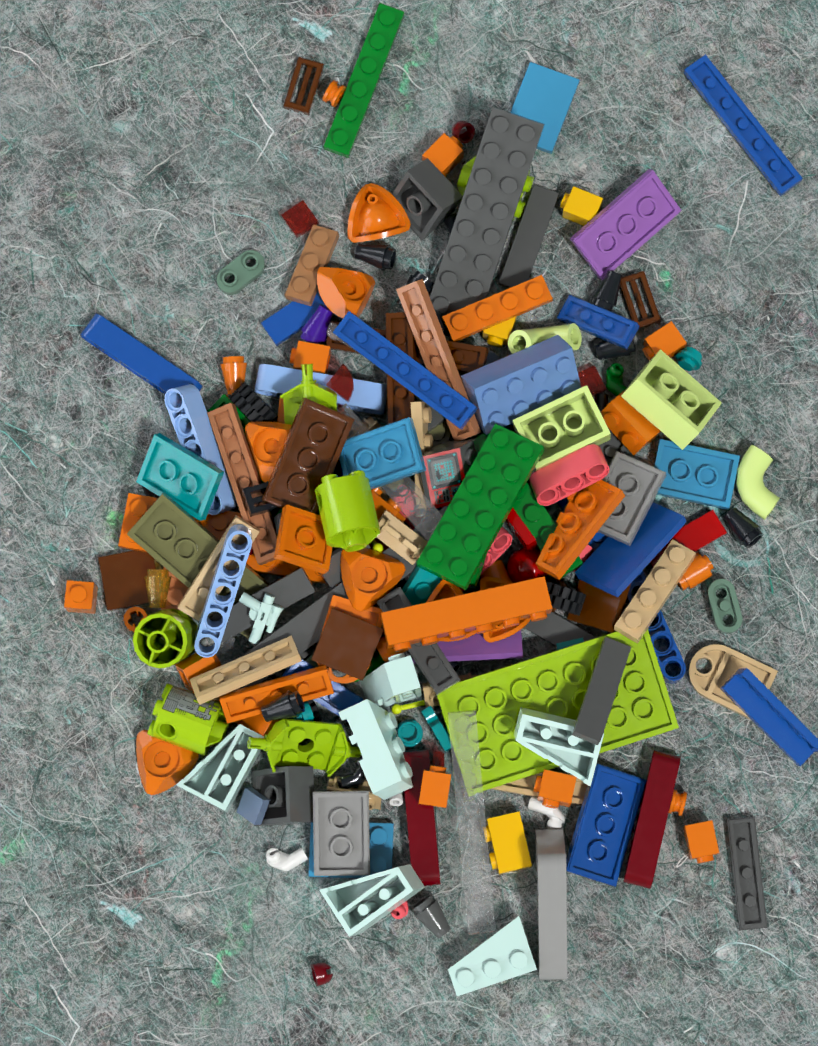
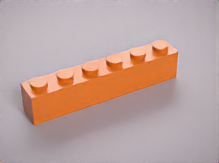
[381,576,552,652]

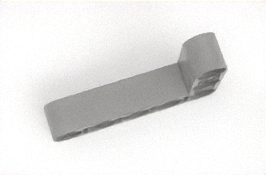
[535,829,567,980]

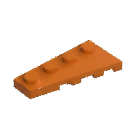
[536,480,625,580]

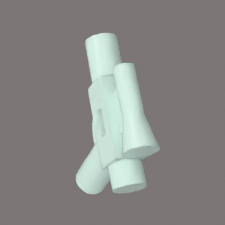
[238,592,284,644]

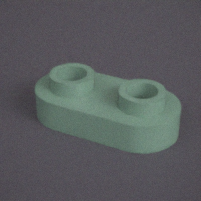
[217,250,265,295]
[707,579,742,634]

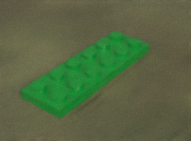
[416,424,545,590]

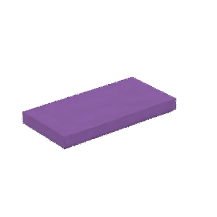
[570,169,682,280]
[412,630,523,663]

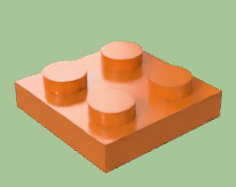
[274,504,333,574]

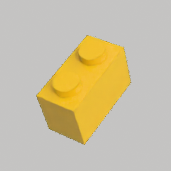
[483,811,532,875]

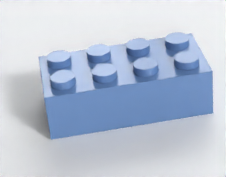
[461,335,581,435]

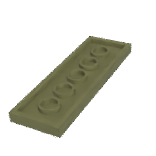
[127,492,269,639]

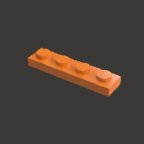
[442,275,553,342]
[219,665,334,724]

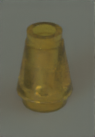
[144,569,172,608]

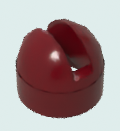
[452,121,475,144]
[311,962,333,986]

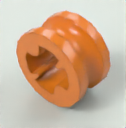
[322,80,346,107]
[123,607,148,632]
[669,789,687,816]

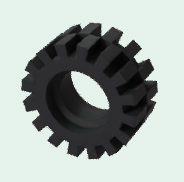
[229,382,278,422]
[546,581,586,616]

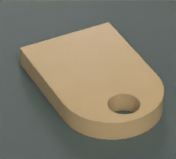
[688,644,778,720]

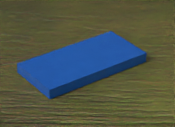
[575,502,687,597]
[566,764,646,887]

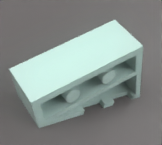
[360,653,422,708]
[338,699,413,800]
[514,707,604,786]
[176,724,264,813]
[320,864,425,937]
[448,916,537,996]

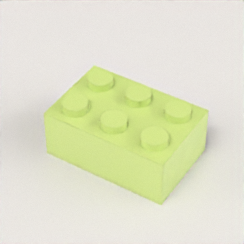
[621,349,722,450]
[512,385,611,472]

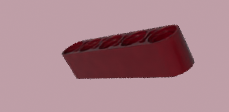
[403,749,441,886]
[623,750,681,889]

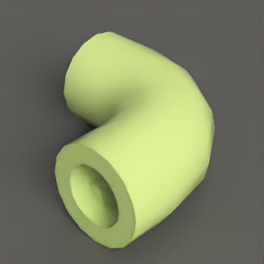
[508,323,582,354]
[736,445,780,520]

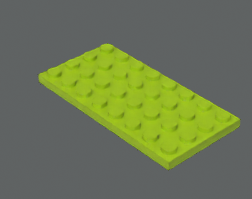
[436,629,679,796]

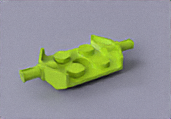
[280,364,338,425]
[247,719,362,777]

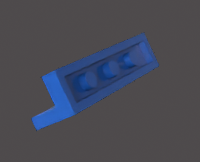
[720,668,818,766]

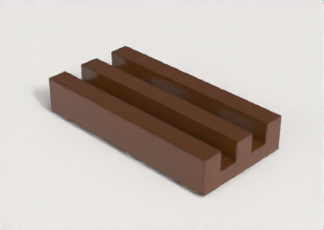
[283,57,324,116]
[620,271,661,330]

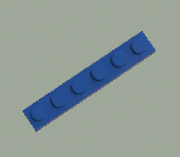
[684,54,803,197]
[333,311,478,430]

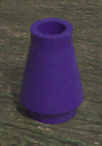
[300,304,333,344]

